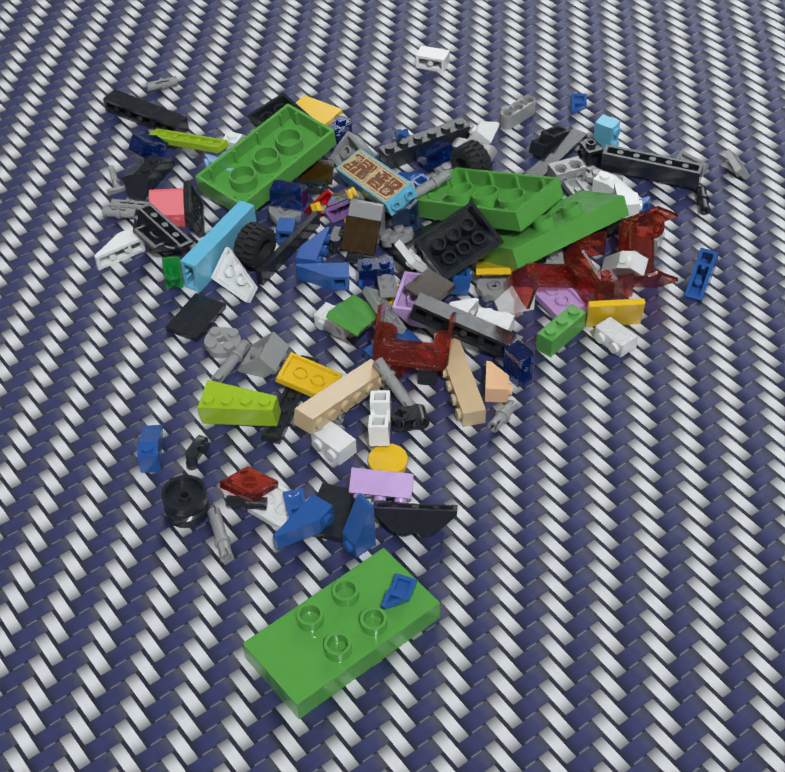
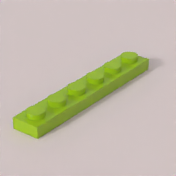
[147,128,229,154]

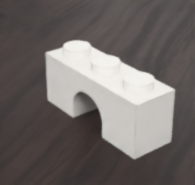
[368,390,392,447]

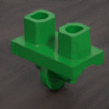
[162,256,184,289]

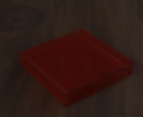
[220,466,279,503]

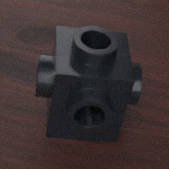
[578,138,603,166]

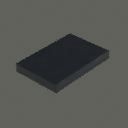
[183,180,205,238]
[166,293,226,342]
[313,483,355,543]

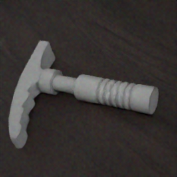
[107,165,126,195]

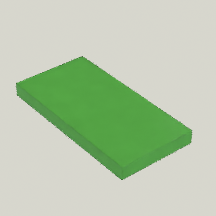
[326,294,379,336]

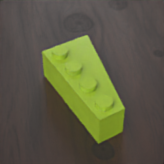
[197,380,281,426]

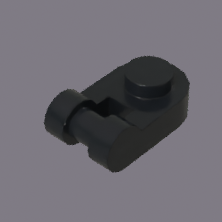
[329,225,344,255]
[185,435,210,470]

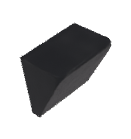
[417,365,439,386]

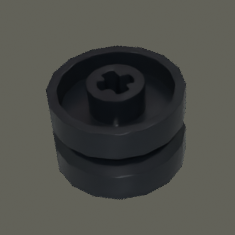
[161,475,210,528]

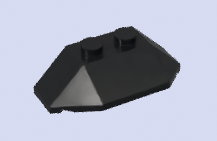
[122,155,175,201]
[133,203,194,253]
[373,501,458,537]

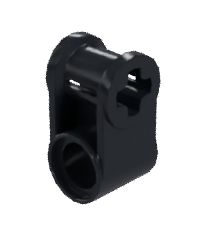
[391,404,430,433]

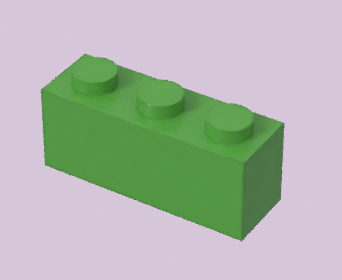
[536,304,586,358]

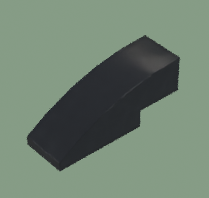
[529,125,571,158]

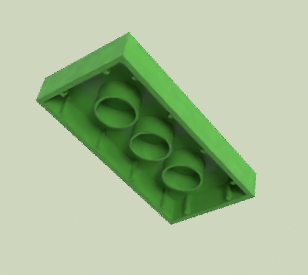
[195,104,336,211]
[417,167,564,232]
[479,190,629,270]
[242,548,440,719]

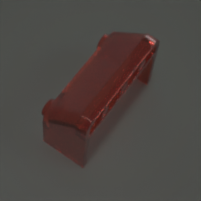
[618,206,678,288]
[559,231,635,303]
[509,262,601,309]
[372,303,457,371]

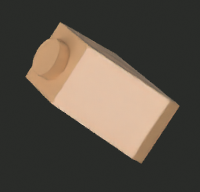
[485,361,513,403]

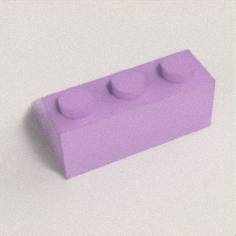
[392,271,428,329]
[349,467,414,503]

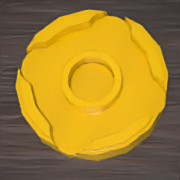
[368,444,408,473]

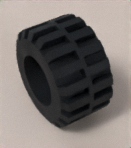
[450,140,493,171]
[233,222,277,270]

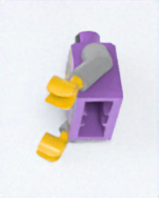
[310,186,364,223]

